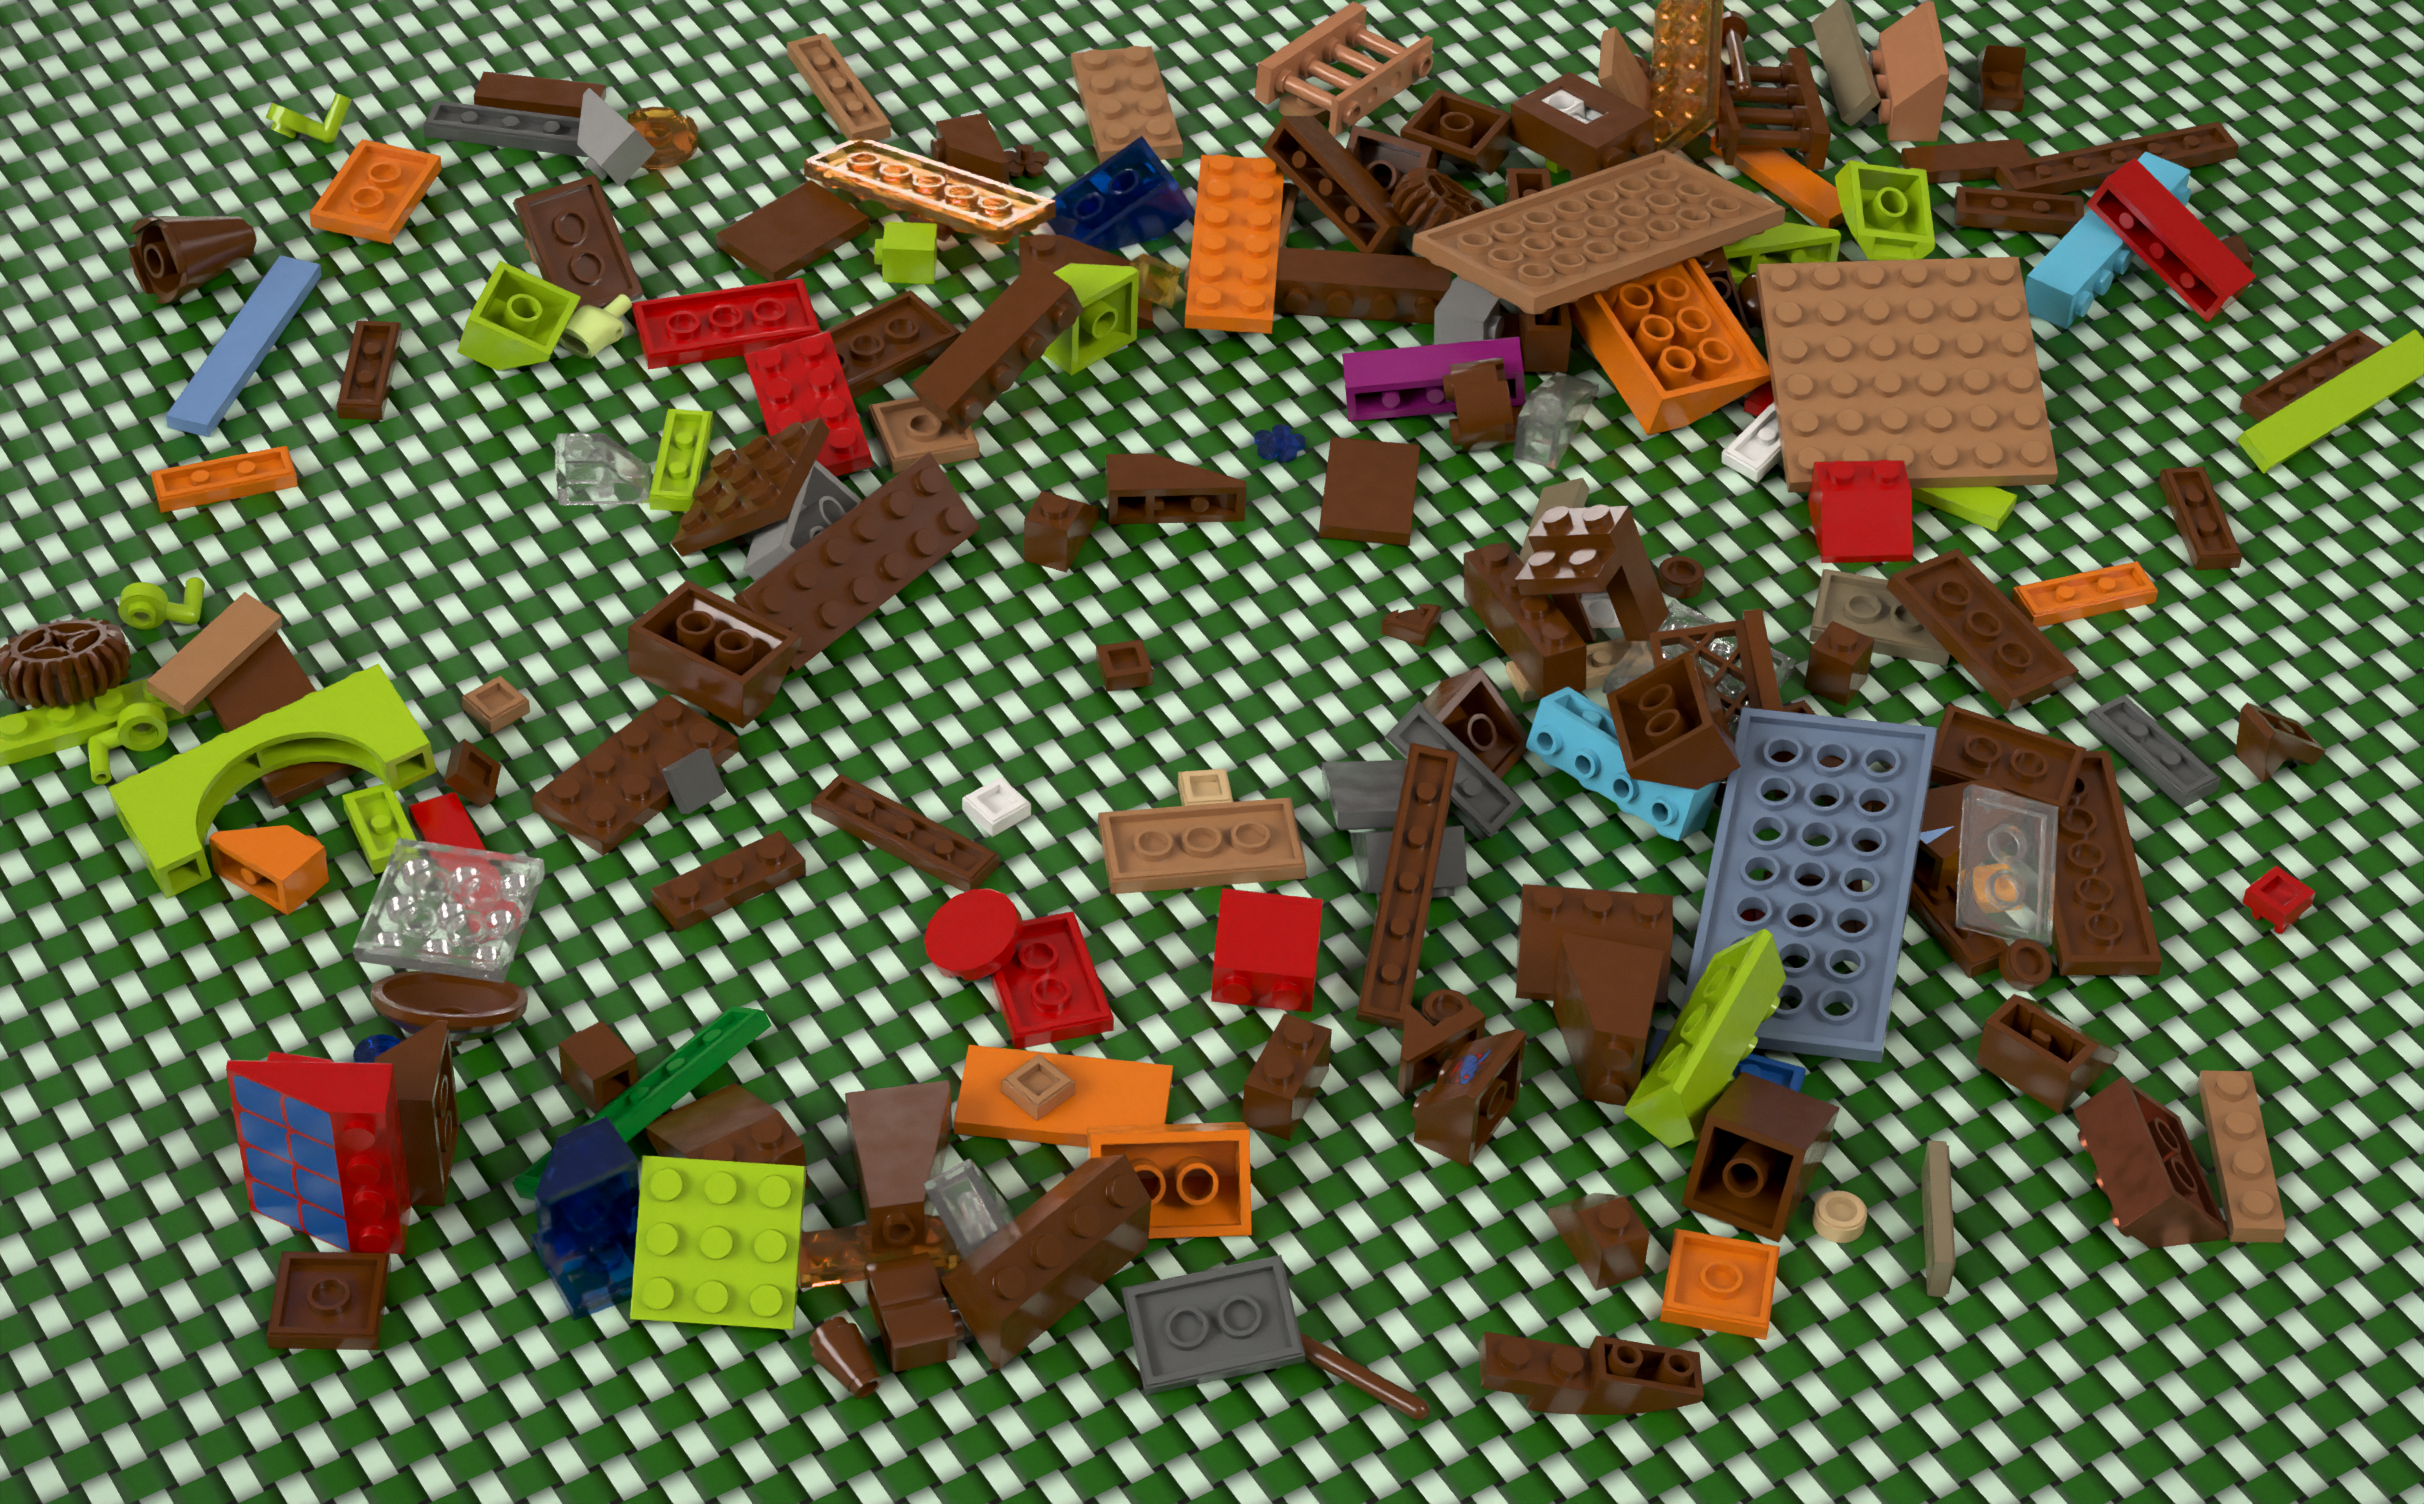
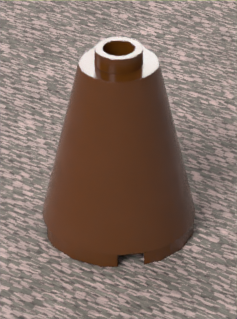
[129,216,257,304]

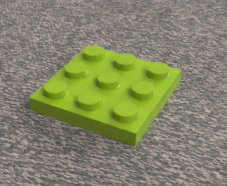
[630,1156,807,1330]

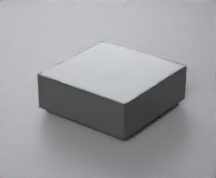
[661,748,726,815]

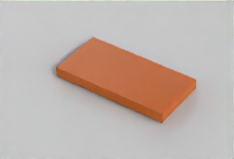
[954,1045,1173,1148]

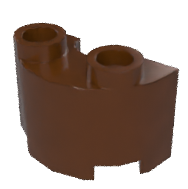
[1442,357,1516,453]

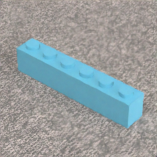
[2024,152,2191,329]

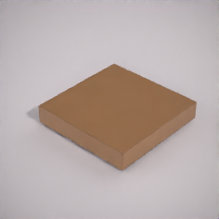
[1598,26,1653,113]
[869,396,979,474]

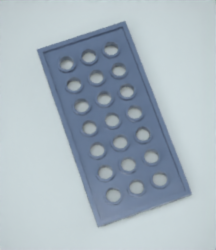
[1681,707,1937,1063]

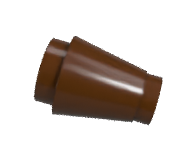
[809,1316,883,1400]

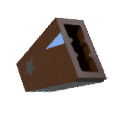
[1870,778,2025,892]

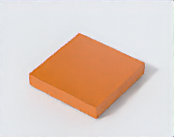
[1660,1229,1780,1340]

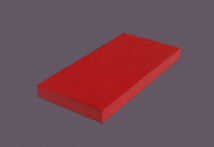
[631,278,821,370]

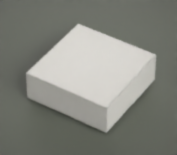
[962,777,1031,837]

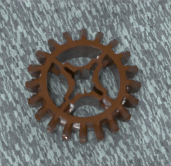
[1391,166,1489,234]
[0,617,131,709]

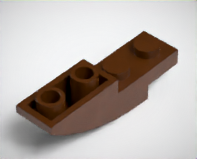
[1479,1331,1704,1415]

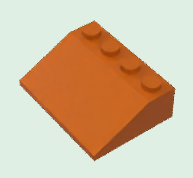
[1568,257,1771,435]

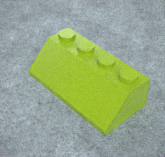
[1623,928,1786,1149]

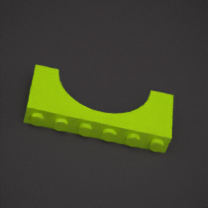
[108,663,437,899]

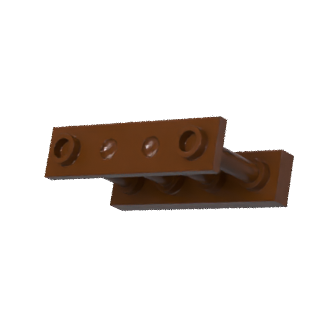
[1697,43,1831,170]

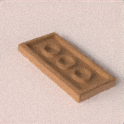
[1098,797,1307,894]

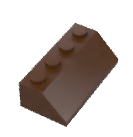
[940,1154,1151,1369]

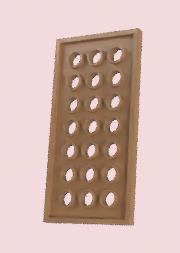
[1412,150,1785,314]

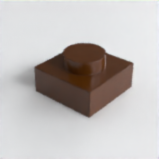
[1096,639,1153,692]
[444,739,501,808]

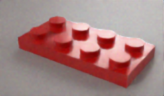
[744,331,873,477]

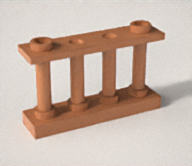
[1254,1,1433,137]

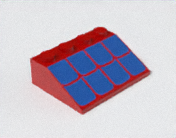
[226,1060,411,1254]

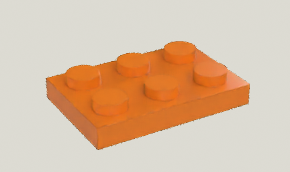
[309,139,442,244]

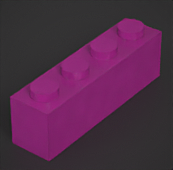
[1342,337,1526,422]

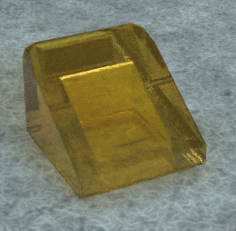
[1130,253,1181,309]

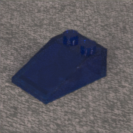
[1037,136,1195,251]

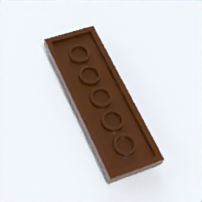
[733,452,981,676]
[2023,751,2162,976]

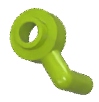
[266,93,352,143]
[118,577,205,630]
[88,703,168,785]

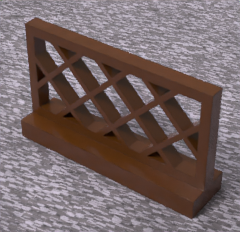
[1649,608,1793,799]

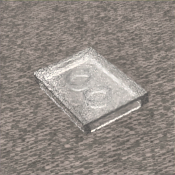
[1956,784,2059,948]

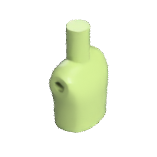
[559,294,632,359]

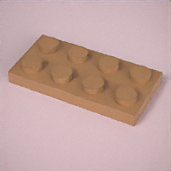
[1071,46,1183,165]

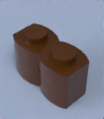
[865,1252,964,1373]

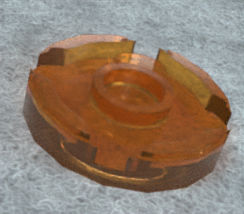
[626,106,699,169]

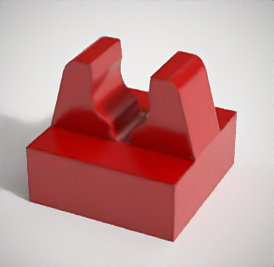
[2242,866,2316,934]

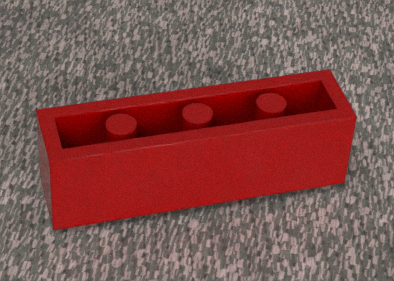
[2086,158,2257,323]

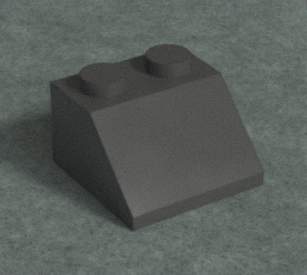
[1350,825,1468,902]

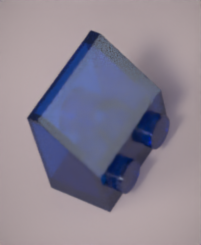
[535,1116,640,1271]

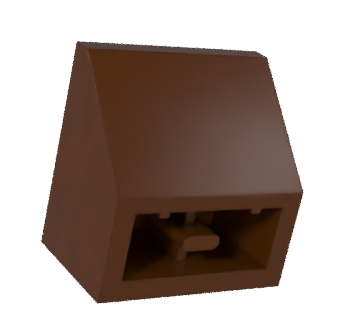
[1976,994,2119,1115]

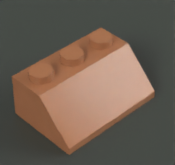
[1869,1,1949,142]

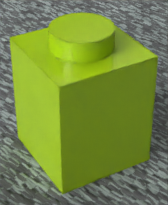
[874,221,937,285]

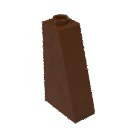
[845,1080,952,1250]

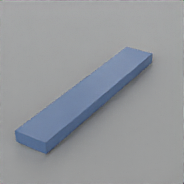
[166,255,322,437]

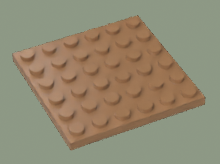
[1756,257,2058,493]

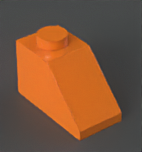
[209,825,329,915]

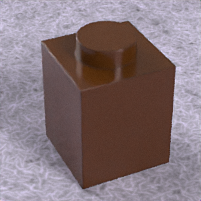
[1804,621,1874,707]
[558,1020,639,1114]

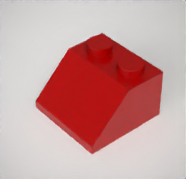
[1807,460,1913,563]
[1211,888,1323,1013]

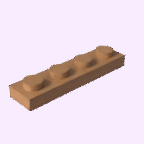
[787,33,891,147]
[2197,1070,2286,1243]

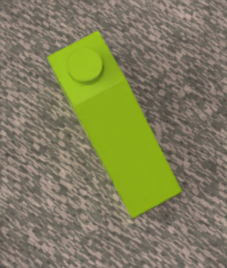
[1723,222,1841,284]

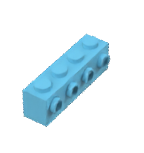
[1525,687,1720,842]

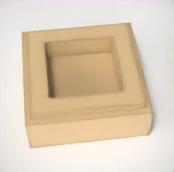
[1178,768,1233,806]

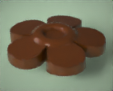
[1004,144,1049,177]

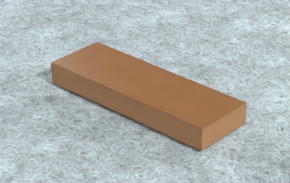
[147,592,282,716]

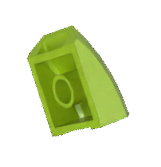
[1835,160,1935,261]

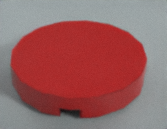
[924,888,1024,981]

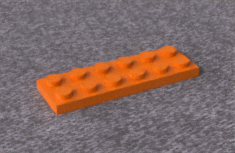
[1184,154,1285,334]

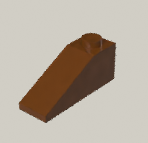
[1105,453,1246,525]

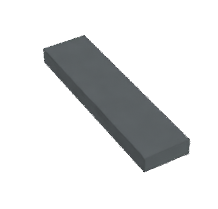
[423,100,588,157]

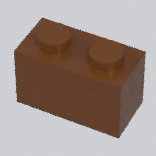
[1242,1013,1332,1141]

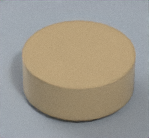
[1812,1191,1867,1243]

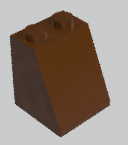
[1553,932,1664,1106]
[1681,1072,1840,1243]

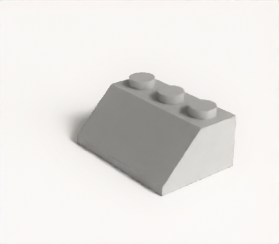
[743,460,862,581]

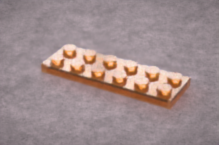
[1648,0,1724,154]
[804,136,1056,244]

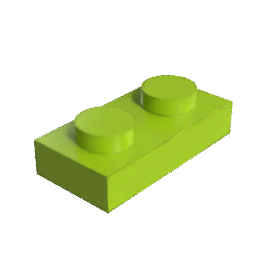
[342,783,421,874]

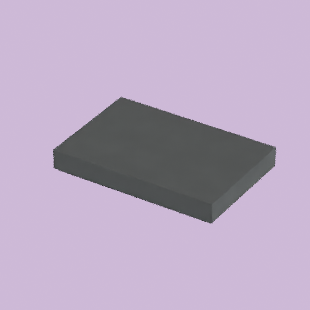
[1322,760,1406,830]
[1122,1255,1305,1396]

